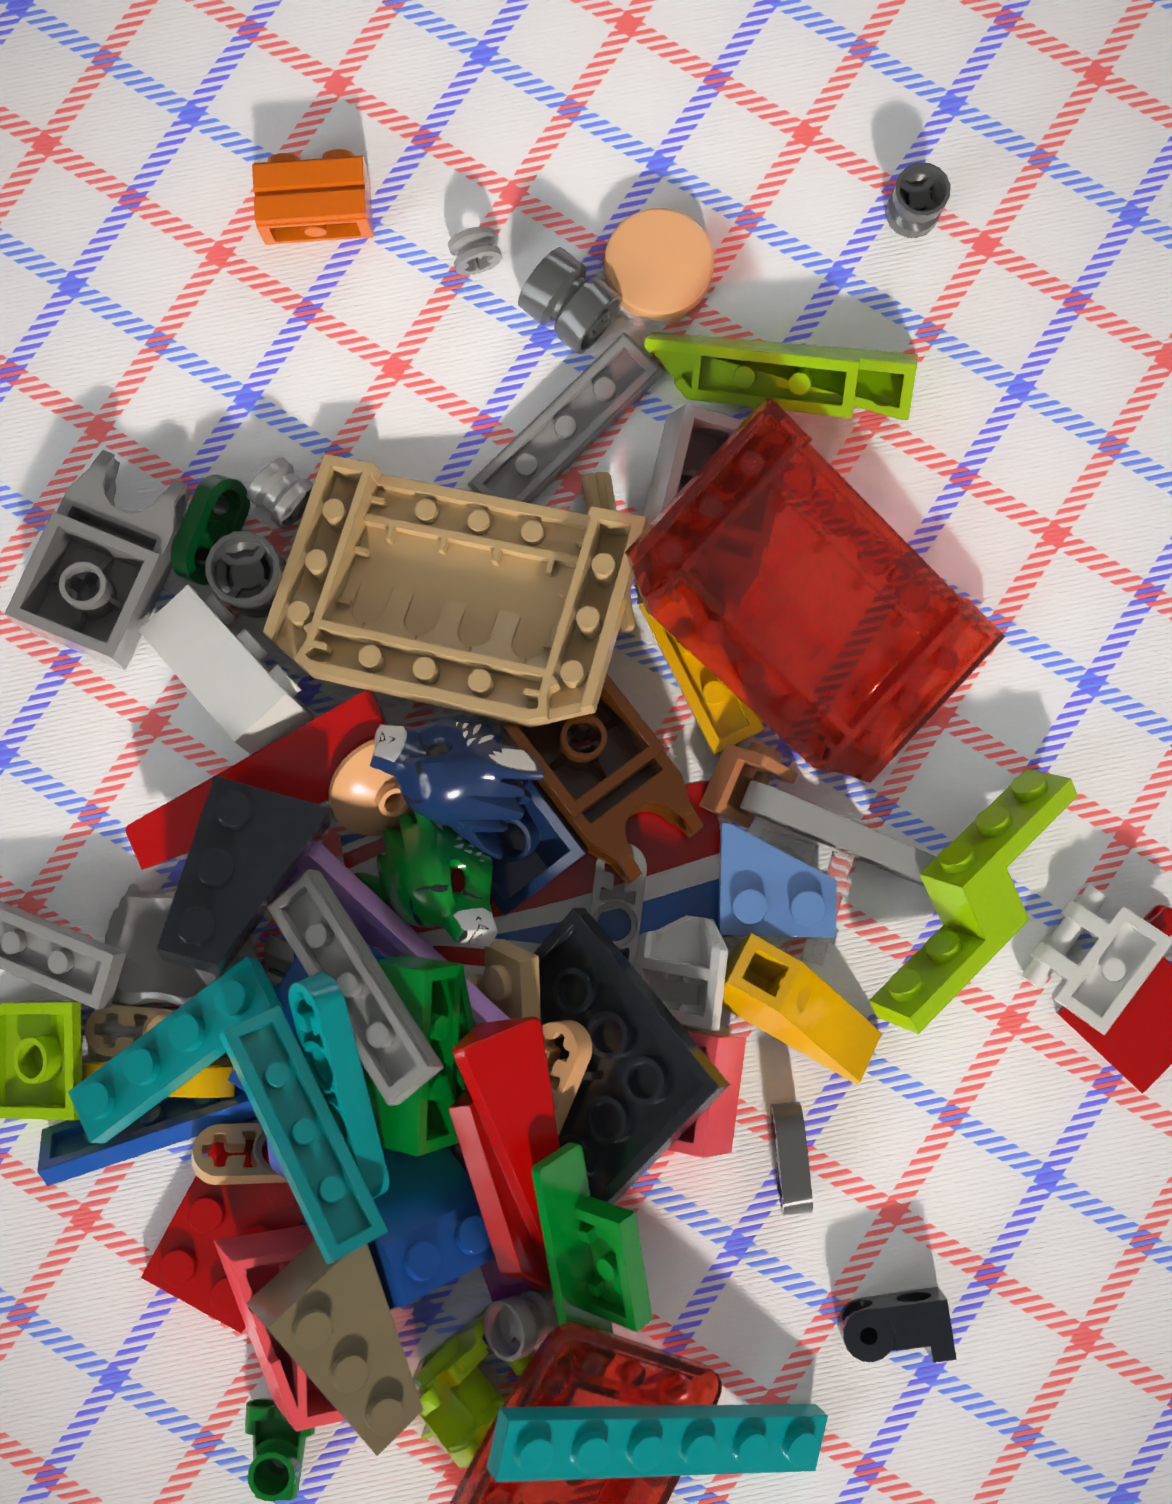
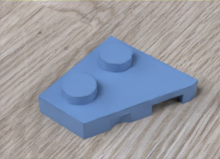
[718,823,837,938]

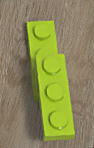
[869,769,1078,1035]

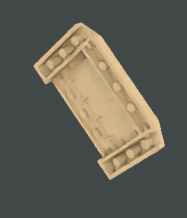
[263,454,648,727]

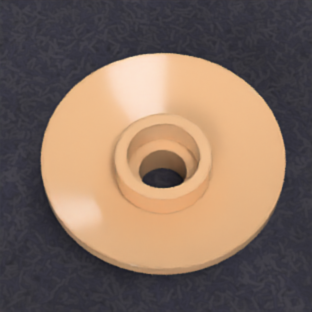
[329,739,432,836]

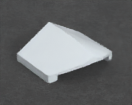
[635,915,728,1031]

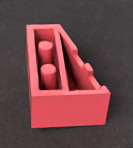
[214,1225,346,1431]

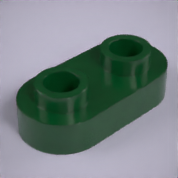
[171,475,250,585]

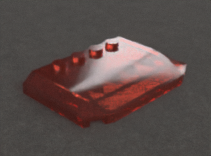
[625,398,1005,783]

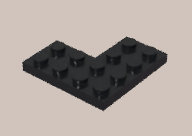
[533,908,730,1205]

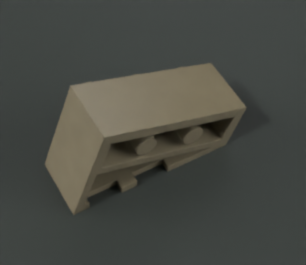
[246,1240,423,1456]

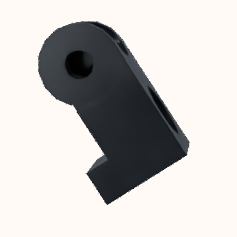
[838,1287,957,1363]

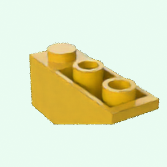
[722,933,882,1084]

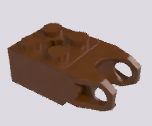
[500,674,704,885]

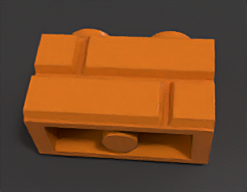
[252,149,374,245]

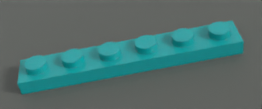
[487,1404,828,1482]

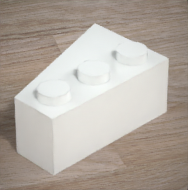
[138,585,317,755]

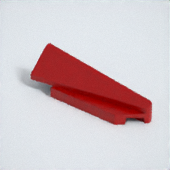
[125,690,390,870]
[448,1016,560,1290]

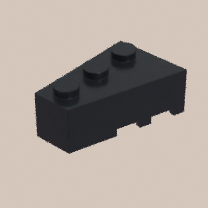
[157,776,331,976]

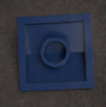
[485,780,589,916]

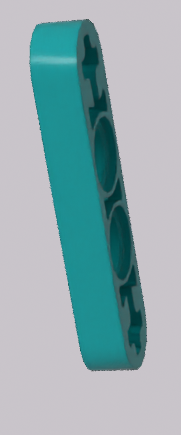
[289,972,389,1199]

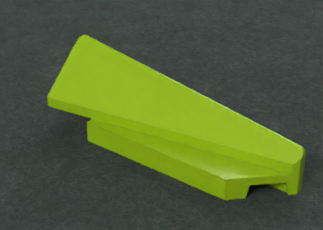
[644,332,918,420]

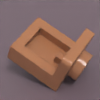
[699,742,798,829]

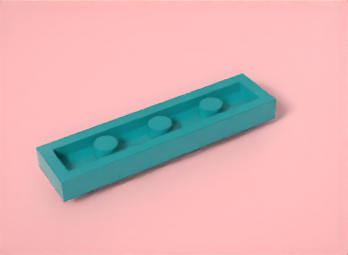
[68,957,284,1143]
[219,1005,388,1264]

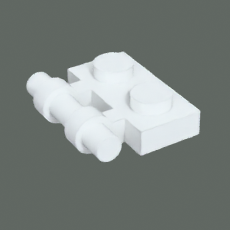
[1021,885,1172,1036]

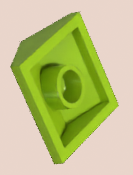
[0,1000,82,1120]

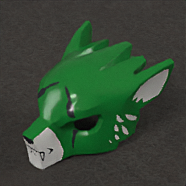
[354,812,498,947]

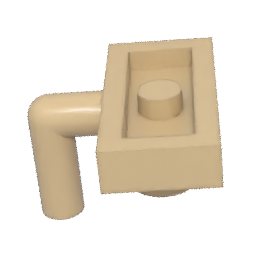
[466,939,541,1021]

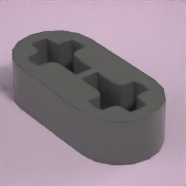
[770,1102,813,1215]

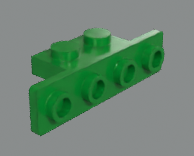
[532,1142,653,1383]

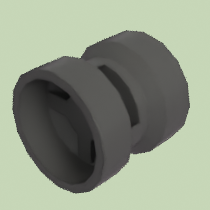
[886,162,951,238]

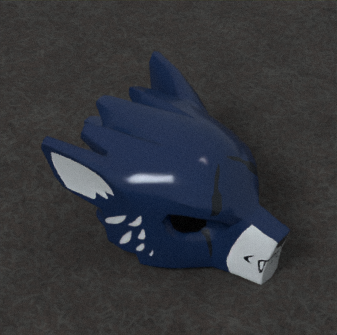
[370,715,544,860]

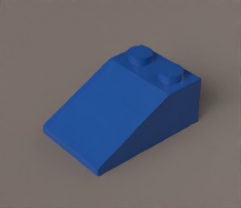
[367,1147,495,1310]

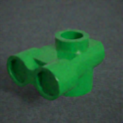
[245,1398,315,1502]

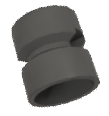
[518,247,623,354]
[206,531,287,618]

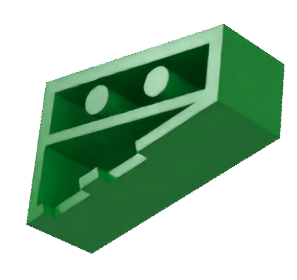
[364,955,474,1156]

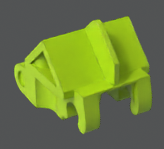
[413,1302,562,1468]

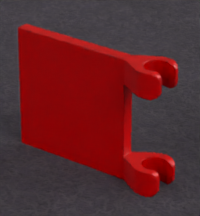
[1056,904,1172,1094]

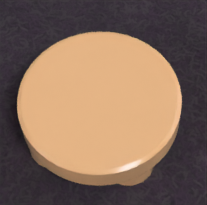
[604,208,714,323]

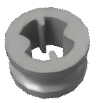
[447,226,502,276]

